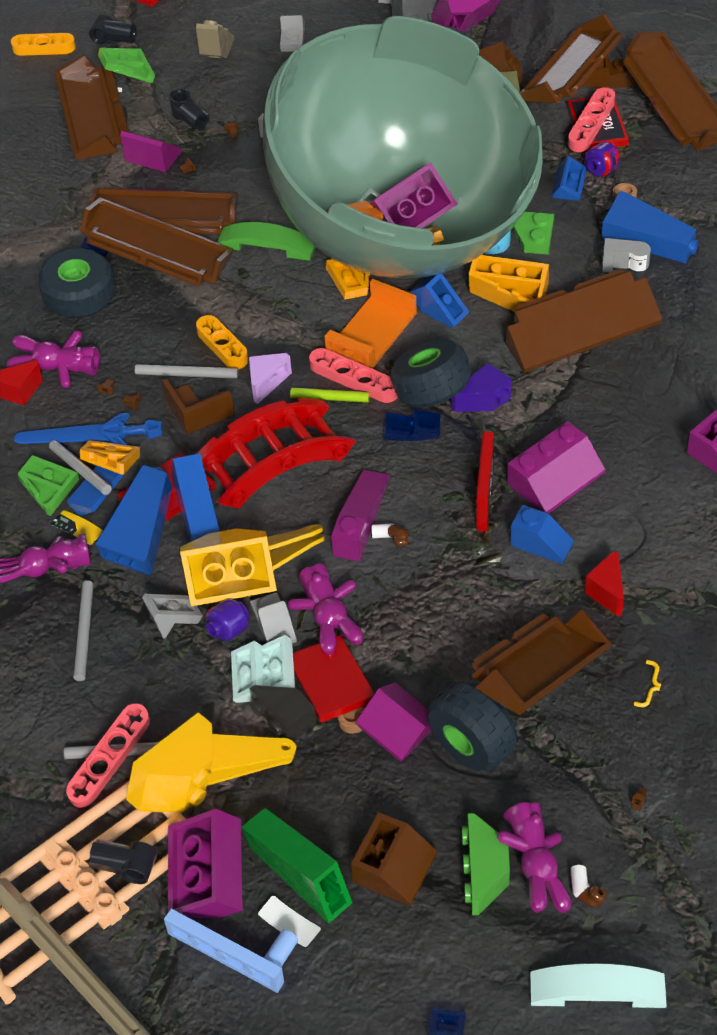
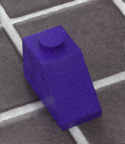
[451,363,511,412]

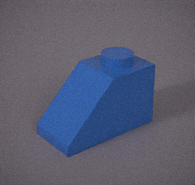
[409,274,469,328]
[511,505,574,564]

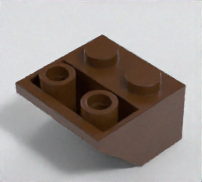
[351,812,437,906]

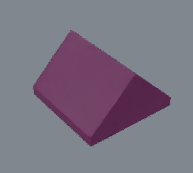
[120,131,182,173]
[356,682,432,762]

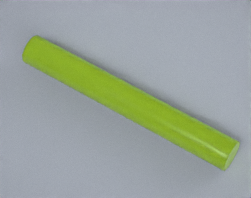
[290,388,370,403]

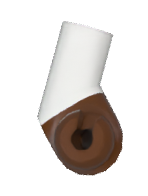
[372,523,410,546]
[570,865,607,907]

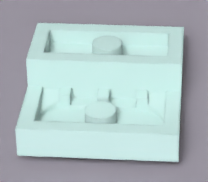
[231,635,295,703]

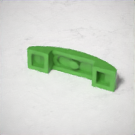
[217,222,316,261]

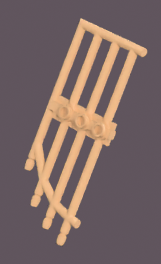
[0,780,186,1004]

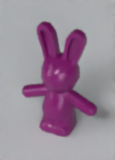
[6,331,100,388]
[0,534,91,583]
[288,564,363,655]
[497,802,571,913]

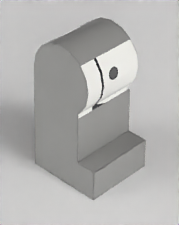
[602,238,651,272]

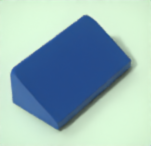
[551,156,587,201]
[67,466,124,516]

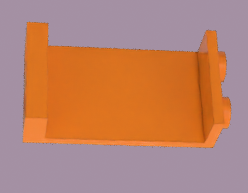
[325,279,417,369]

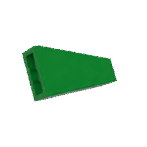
[241,808,352,923]

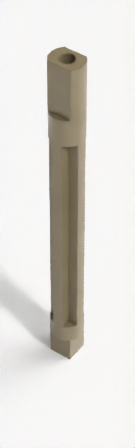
[0,878,151,1035]

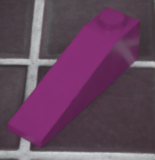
[331,470,390,562]

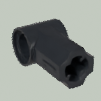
[89,15,136,44]
[170,88,209,131]
[89,839,158,885]

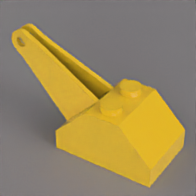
[180,524,325,606]
[126,713,296,813]

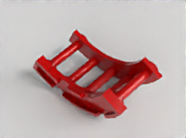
[197,398,356,509]

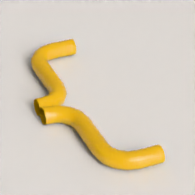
[634,660,661,707]

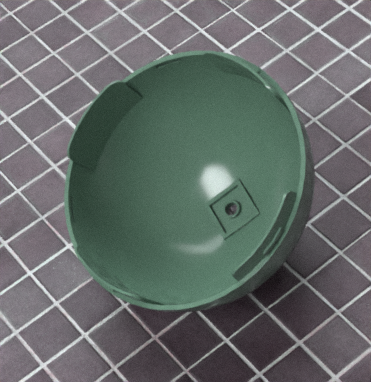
[263,16,543,279]

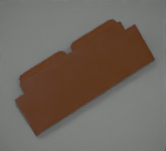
[519,13,622,103]
[623,32,717,151]
[54,54,129,160]
[89,188,238,235]
[80,197,234,287]
[505,270,662,373]
[472,610,612,715]

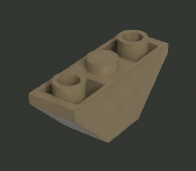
[196,20,234,59]

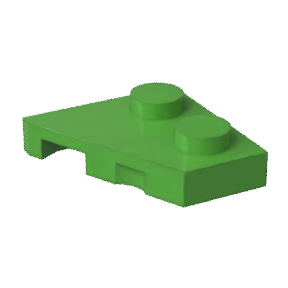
[98,48,155,83]
[513,212,554,255]
[18,455,79,516]

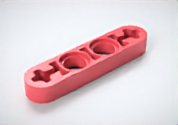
[568,87,615,152]
[309,348,398,403]
[66,704,150,808]

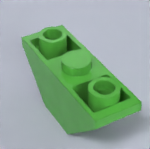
[462,813,510,915]

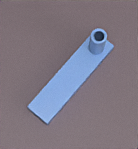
[164,909,298,993]

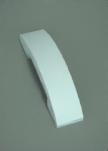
[530,964,666,1008]

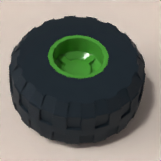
[38,248,115,318]
[390,339,472,408]
[428,681,517,771]

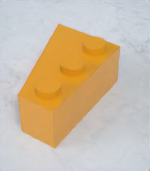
[469,255,549,312]

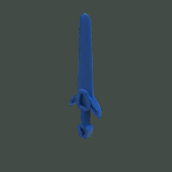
[14,413,163,445]

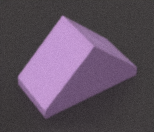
[249,353,292,404]

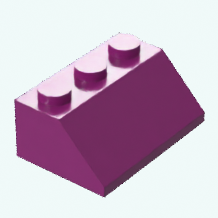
[370,162,457,228]
[507,421,605,514]
[168,809,243,919]

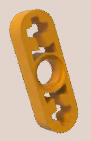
[11,33,76,56]
[196,315,248,369]

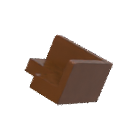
[162,379,235,435]

